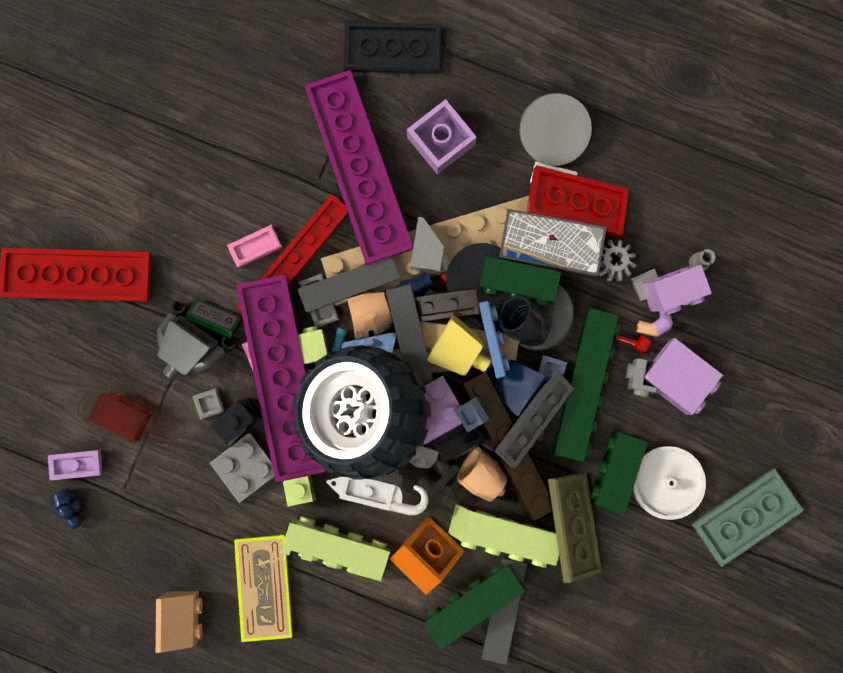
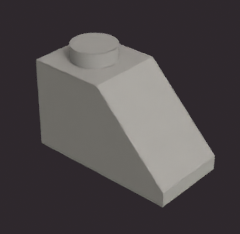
[410,217,448,275]

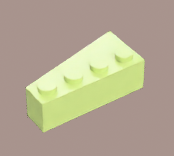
[448,504,559,568]
[280,516,391,581]

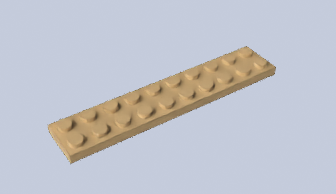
[321,196,529,306]

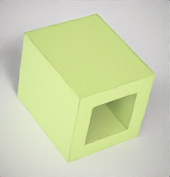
[298,327,328,366]
[283,475,316,506]

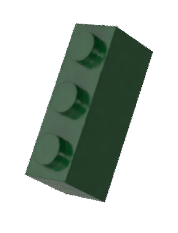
[479,256,561,307]
[590,432,648,515]

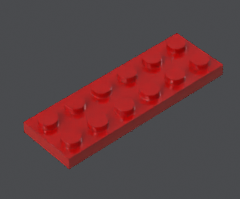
[0,248,152,302]

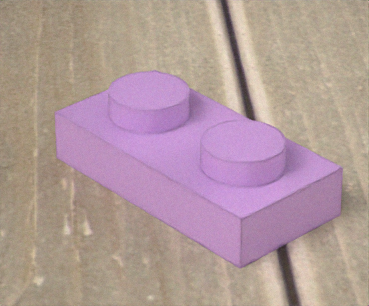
[48,450,103,480]

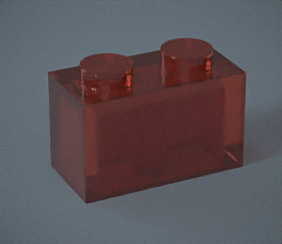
[87,391,152,442]

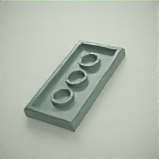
[691,468,804,567]

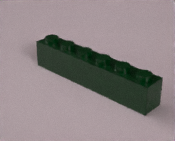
[552,308,621,462]

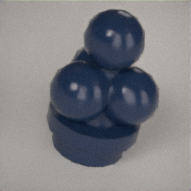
[49,488,83,529]

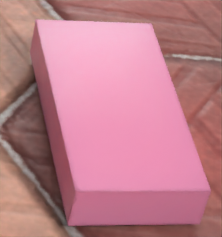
[227,225,283,268]

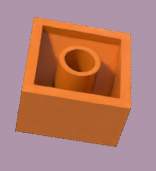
[390,516,465,594]

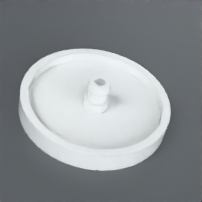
[632,446,706,520]

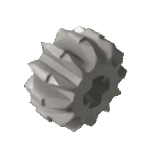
[599,240,636,282]

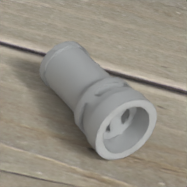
[689,249,716,271]

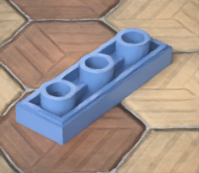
[479,301,510,379]

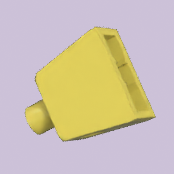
[427,315,492,375]

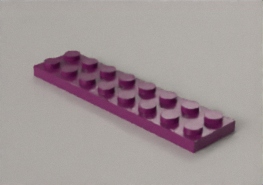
[305,70,413,265]
[236,275,326,482]

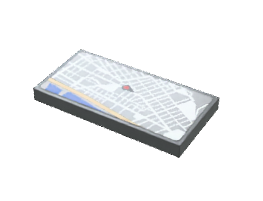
[498,209,607,277]

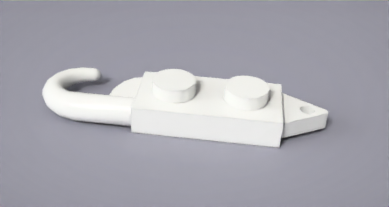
[327,477,428,515]

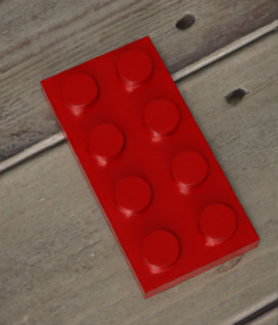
[526,165,629,238]

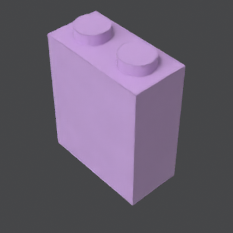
[643,338,723,415]

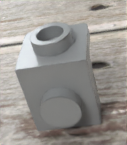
[626,358,657,397]
[408,443,439,469]

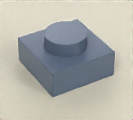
[538,355,567,377]
[454,397,489,432]

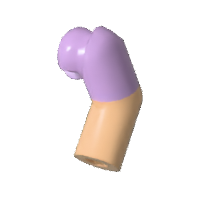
[636,313,673,337]

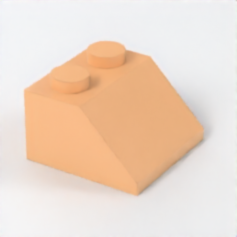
[156,591,203,653]

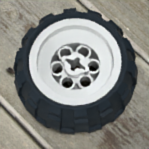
[292,345,431,480]

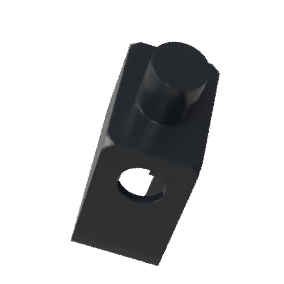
[211,398,263,448]

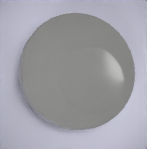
[519,93,592,166]

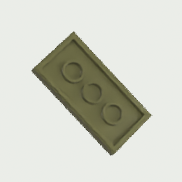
[548,472,602,583]

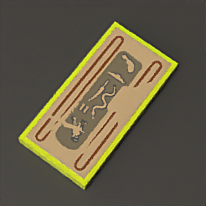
[234,535,293,642]

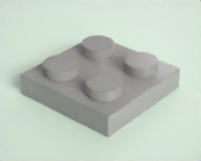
[210,433,275,503]

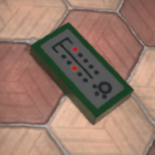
[185,299,242,338]

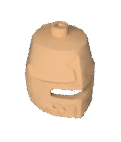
[347,292,393,340]
[457,446,508,502]

